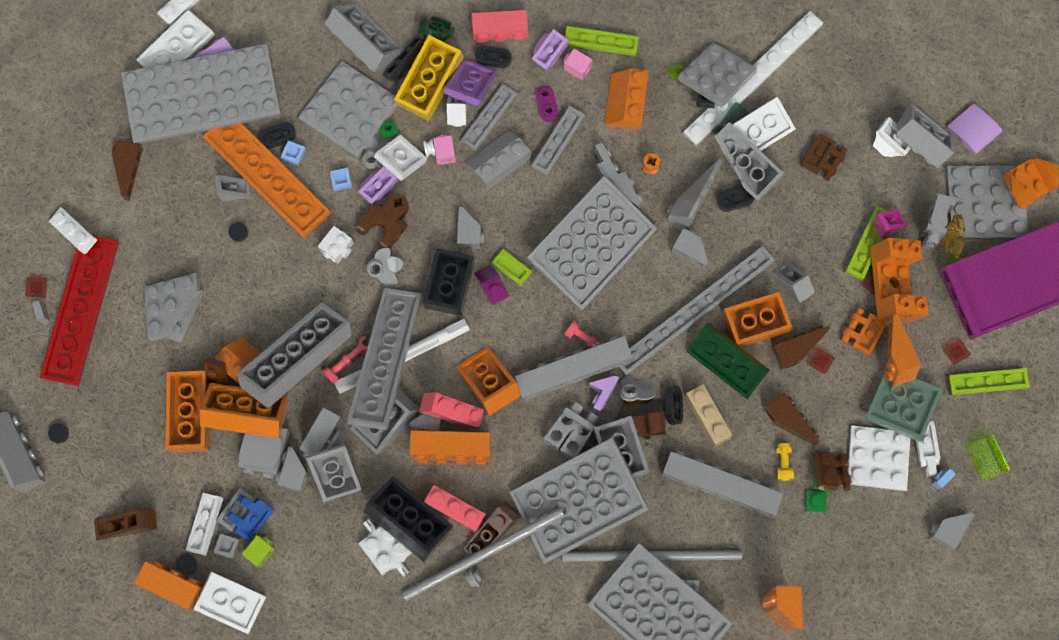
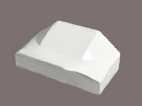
[873,117,911,157]

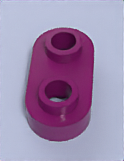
[536,86,558,122]

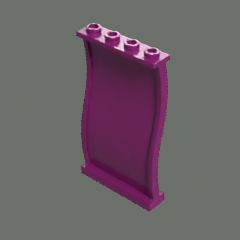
[939,222,1059,339]

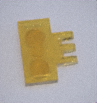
[942,214,966,258]

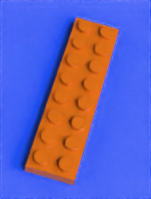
[202,124,331,239]

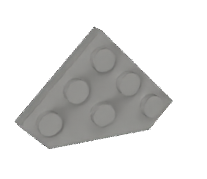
[144,273,201,341]

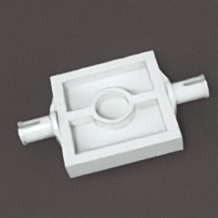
[358,519,412,577]

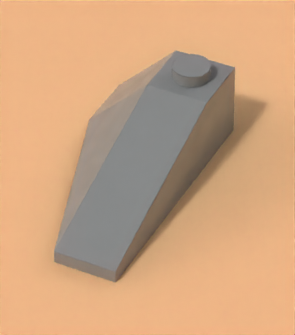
[716,122,786,201]
[667,160,722,230]

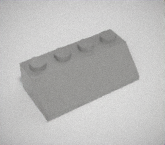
[325,2,404,72]
[0,411,45,493]

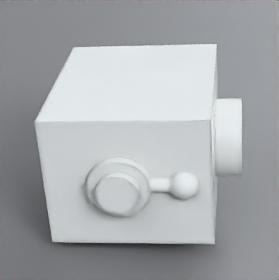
[318,226,354,264]

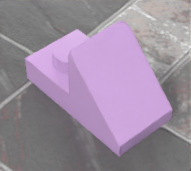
[589,376,619,414]

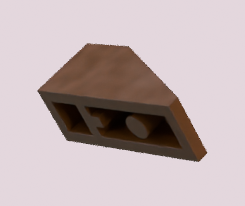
[112,140,143,201]
[94,509,157,541]

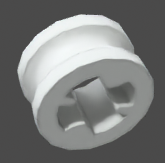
[423,139,435,157]

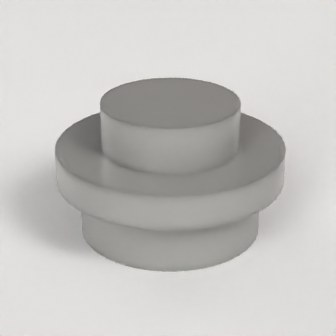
[465,568,483,587]

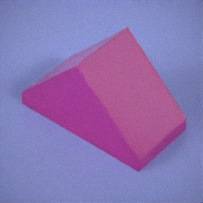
[872,210,907,238]

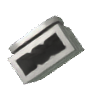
[299,408,346,460]
[238,428,291,479]

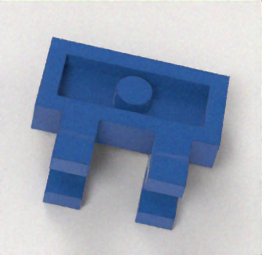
[224,494,274,542]

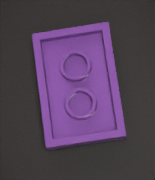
[444,59,498,106]

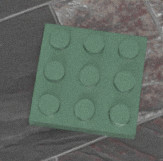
[865,374,943,442]

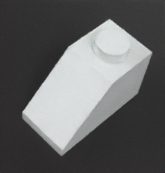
[447,95,467,127]

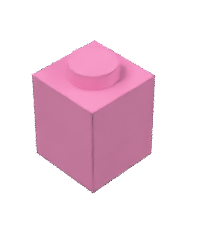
[563,49,593,80]
[433,135,456,165]

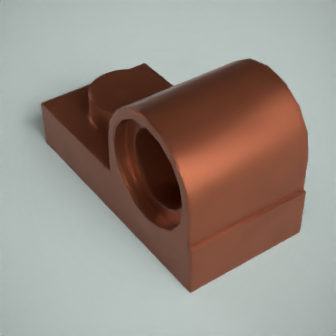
[625,412,666,437]

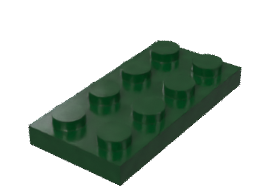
[686,322,770,399]

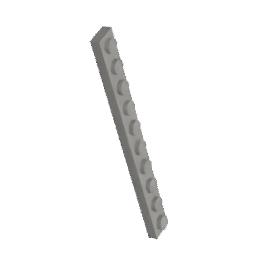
[619,246,775,376]

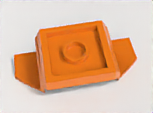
[1001,158,1059,209]

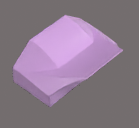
[532,29,569,70]
[358,166,398,206]

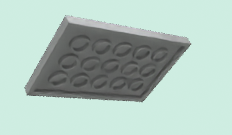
[526,176,657,311]
[510,438,650,564]
[588,543,733,640]

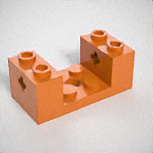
[871,238,929,322]

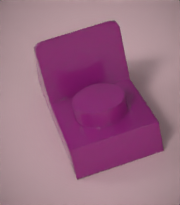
[474,265,509,306]

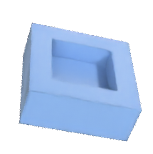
[281,141,306,166]
[330,168,352,191]
[932,469,956,490]

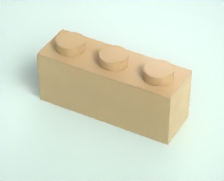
[685,384,733,448]

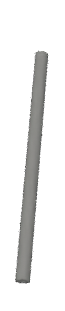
[402,507,565,601]
[562,550,742,562]

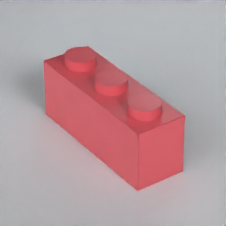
[472,10,528,43]
[419,392,484,429]
[424,485,486,533]

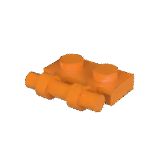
[840,308,888,356]

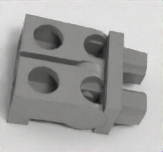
[920,193,957,251]
[543,402,598,460]

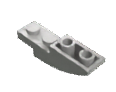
[595,142,642,210]

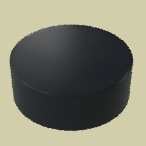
[228,222,248,242]
[48,423,69,444]
[176,555,197,575]

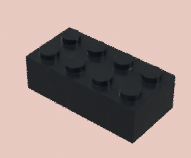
[363,476,453,562]

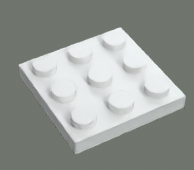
[848,426,910,491]

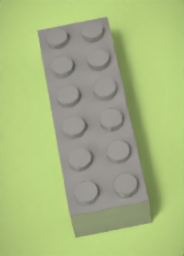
[237,302,352,408]

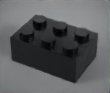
[423,248,475,316]

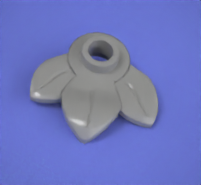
[362,137,389,169]
[367,248,404,285]
[620,375,657,401]

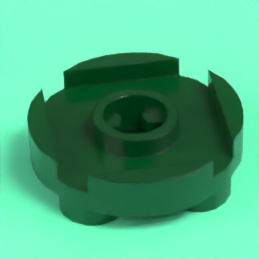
[418,16,455,43]

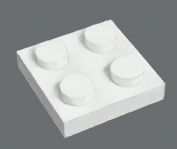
[374,135,427,181]

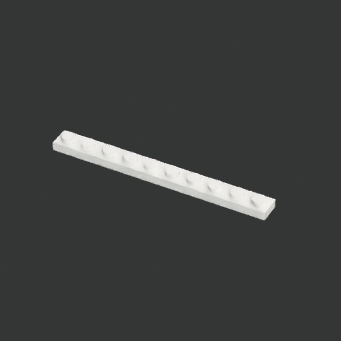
[683,11,823,146]

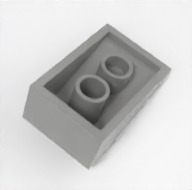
[350,388,420,455]
[306,444,362,502]

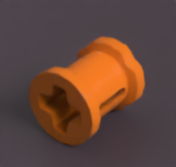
[642,153,660,175]

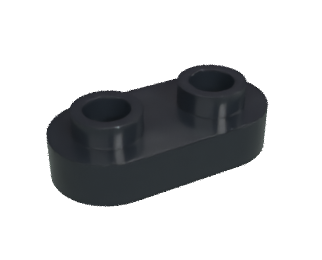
[475,46,512,68]
[259,122,296,149]
[717,187,755,212]
[664,386,684,425]

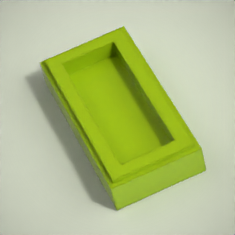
[491,249,532,287]

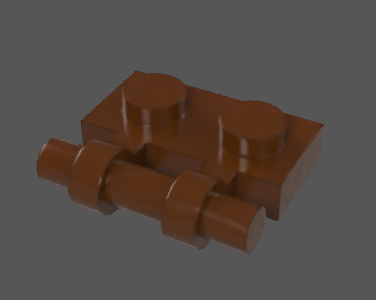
[801,133,847,181]
[812,451,852,491]

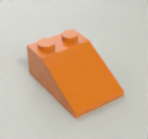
[885,314,921,387]
[455,346,522,416]

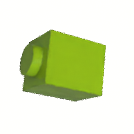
[242,535,275,568]

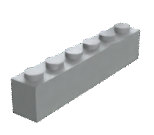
[515,335,634,401]
[662,450,783,518]

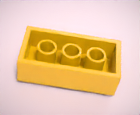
[394,35,464,122]

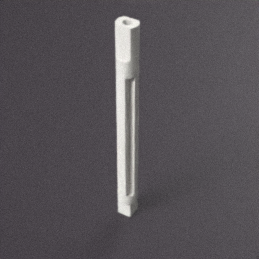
[334,319,470,394]

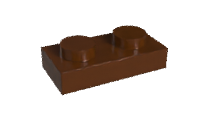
[204,358,230,386]

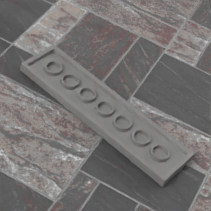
[348,288,422,430]

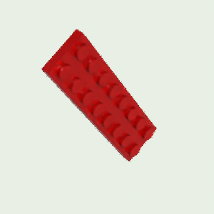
[39,236,119,387]

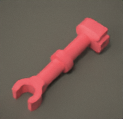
[564,320,598,348]
[321,336,368,385]

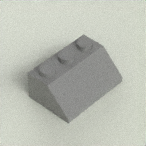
[896,103,954,168]
[464,131,531,191]
[594,416,650,479]

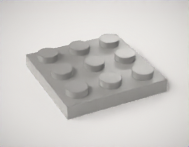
[678,42,757,107]

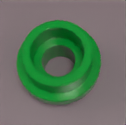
[379,120,398,139]

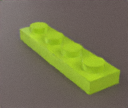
[565,26,639,56]
[845,205,888,281]
[948,368,1030,396]

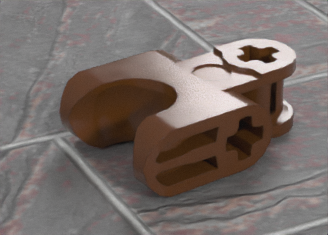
[357,194,409,249]

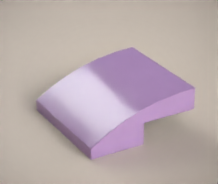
[947,104,1002,155]

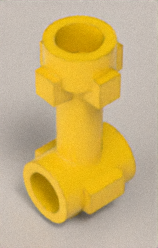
[777,443,794,481]

